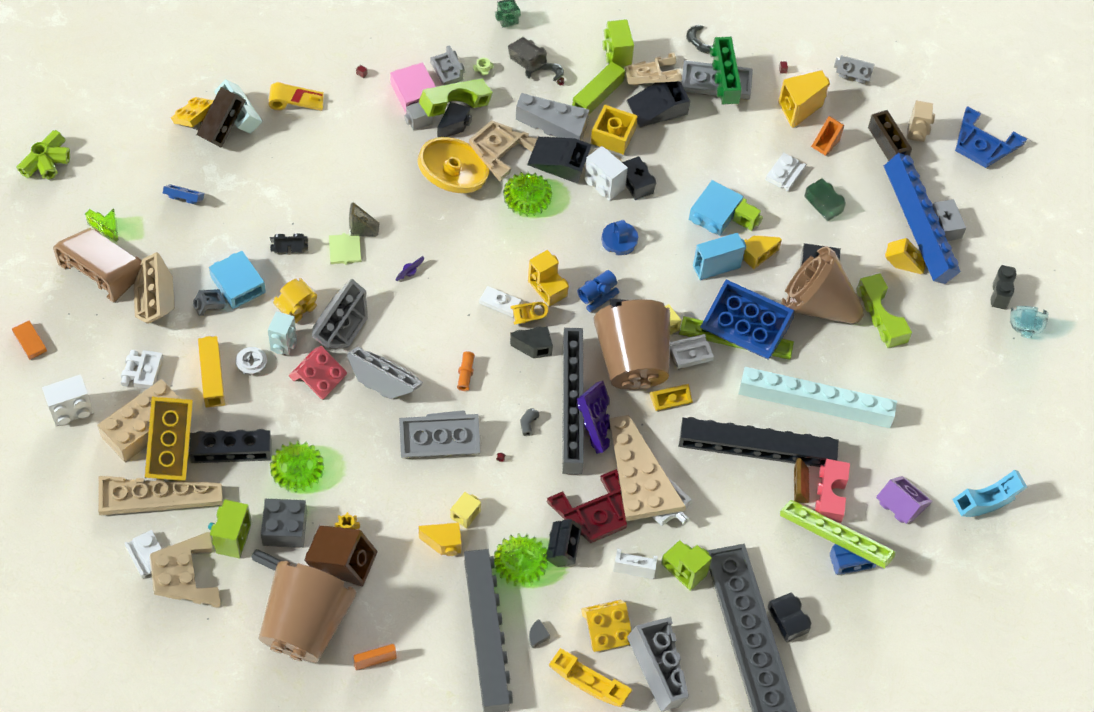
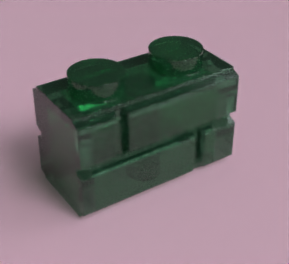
[804,178,846,221]

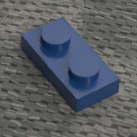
[162,184,204,204]

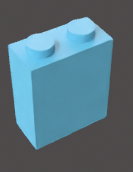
[689,180,743,236]
[693,233,746,280]
[209,251,266,309]

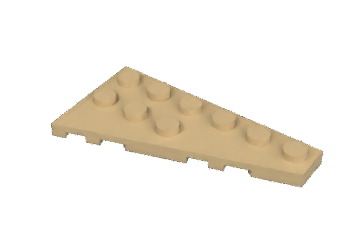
[609,415,686,521]

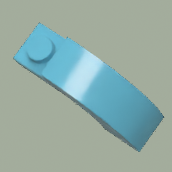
[952,470,1028,517]

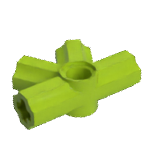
[16,130,70,180]

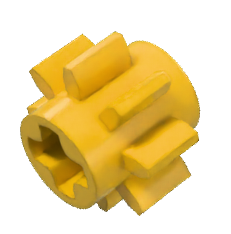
[334,512,360,529]

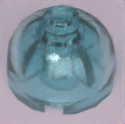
[1010,306,1049,338]

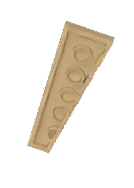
[98,476,223,515]

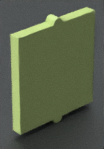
[329,233,361,265]

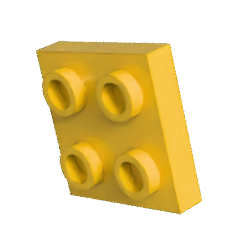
[171,97,214,127]

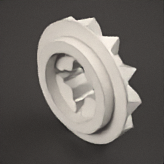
[236,347,267,375]

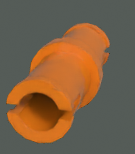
[457,351,475,391]

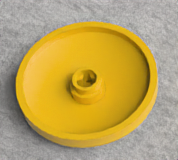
[418,137,489,193]

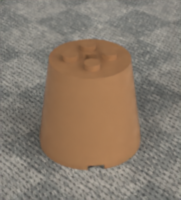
[594,299,670,390]
[258,561,357,662]

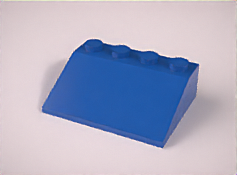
[700,279,794,360]

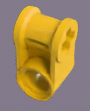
[510,302,548,325]

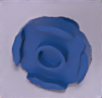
[601,220,638,255]

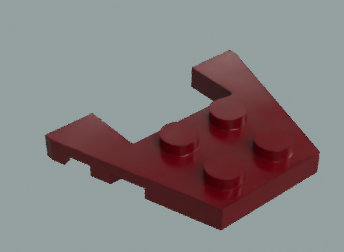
[547,469,627,544]

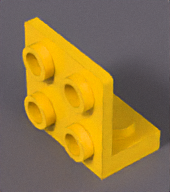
[581,599,631,652]

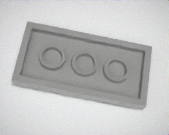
[681,60,753,99]
[399,414,480,458]

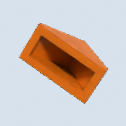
[811,116,844,156]

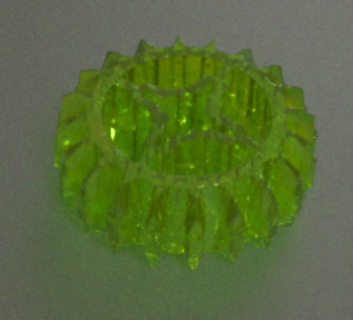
[503,171,552,217]
[270,440,324,493]
[494,533,548,587]

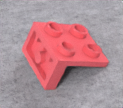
[288,346,347,399]

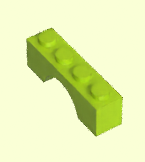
[419,78,493,117]
[856,273,912,348]

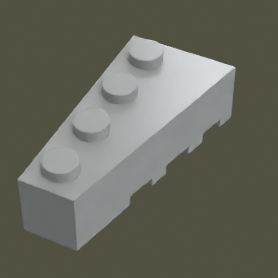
[516,93,589,141]

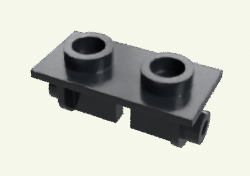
[270,233,308,253]

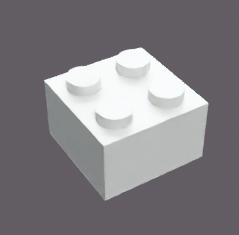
[584,146,628,201]
[42,375,94,426]

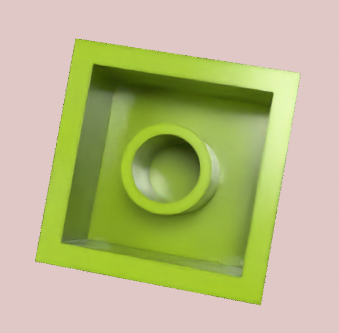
[602,19,634,69]
[210,499,252,559]

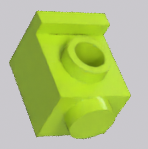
[733,199,763,231]

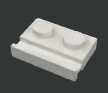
[765,153,806,192]
[670,334,714,369]
[124,530,162,579]

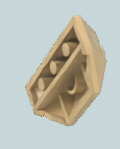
[134,252,175,324]

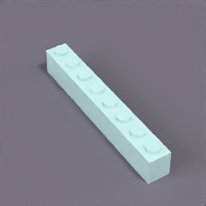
[738,367,897,428]

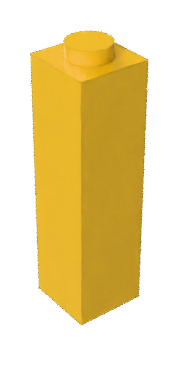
[198,336,225,408]

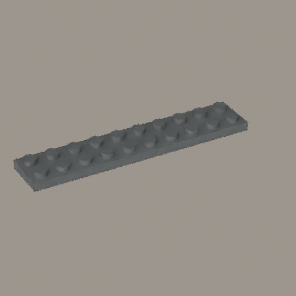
[707,543,797,712]

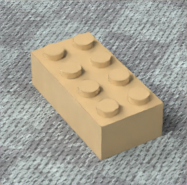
[97,379,180,462]

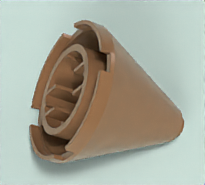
[781,246,864,324]

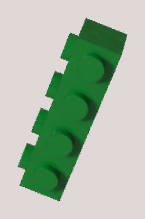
[710,36,742,105]

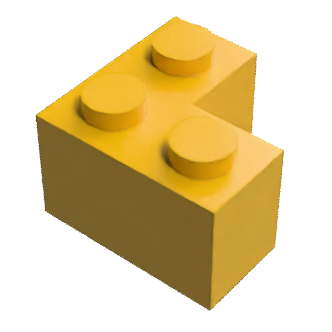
[528,250,569,307]

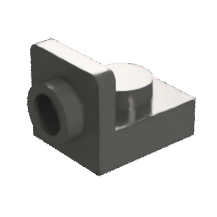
[193,289,226,316]

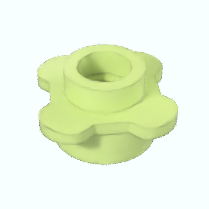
[473,58,494,75]

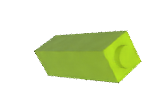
[572,61,625,114]

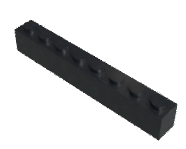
[678,417,839,467]

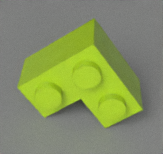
[661,540,712,591]

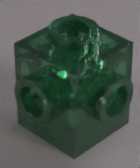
[495,0,521,28]

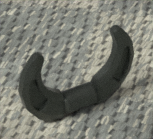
[686,25,713,53]
[525,62,564,81]

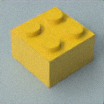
[591,105,638,155]

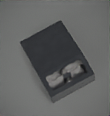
[627,81,690,127]
[527,136,592,184]

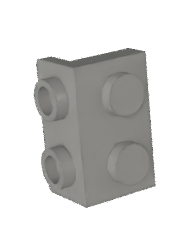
[430,45,465,85]

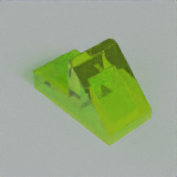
[85,208,119,242]

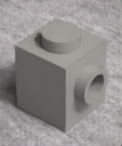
[404,102,433,131]

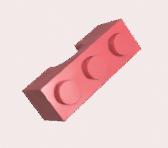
[814,459,850,524]

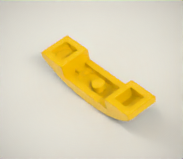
[549,648,632,707]

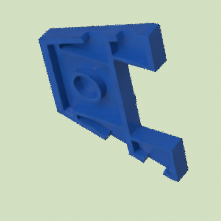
[955,106,1027,168]

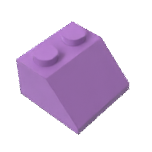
[876,476,933,524]

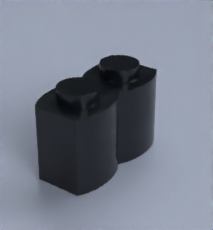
[767,592,811,642]

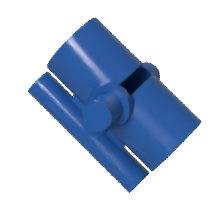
[577,270,620,312]

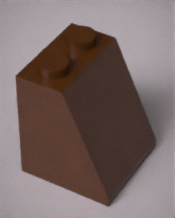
[304,525,378,586]

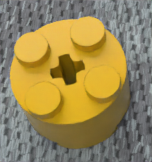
[273,278,317,323]

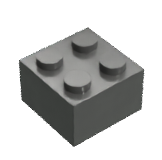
[261,498,307,548]

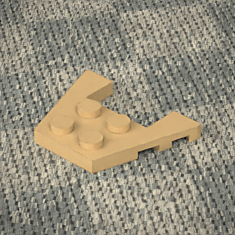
[625,52,682,85]
[469,120,538,182]
[149,532,221,608]

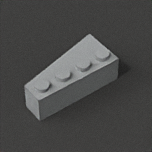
[627,617,689,712]

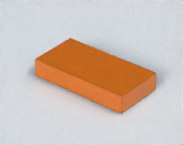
[12,321,47,360]
[353,644,397,671]

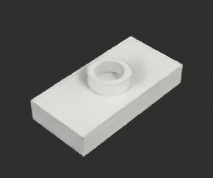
[479,286,521,317]

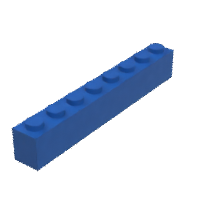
[884,153,961,284]

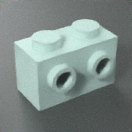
[268,311,297,356]

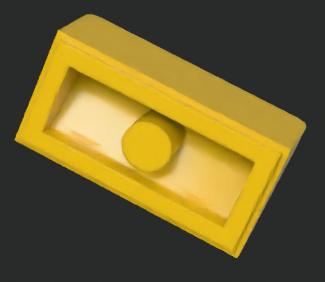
[649,384,693,411]

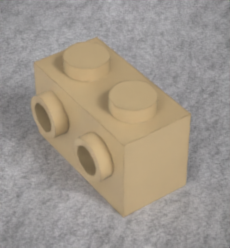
[907,100,935,142]

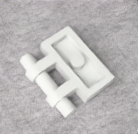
[121,350,163,389]

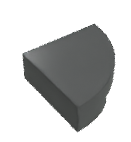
[529,619,550,648]

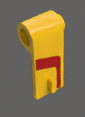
[269,82,324,111]

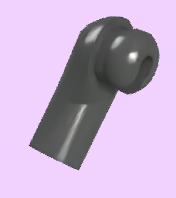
[520,408,539,436]

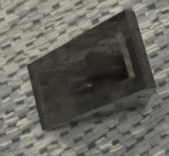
[349,202,380,237]

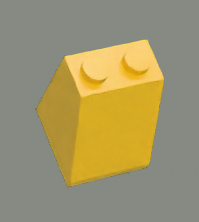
[778,70,830,128]

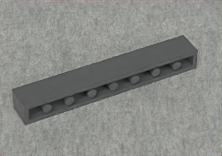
[562,327,583,475]
[464,549,513,712]

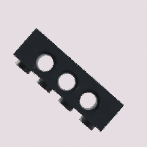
[189,429,272,463]

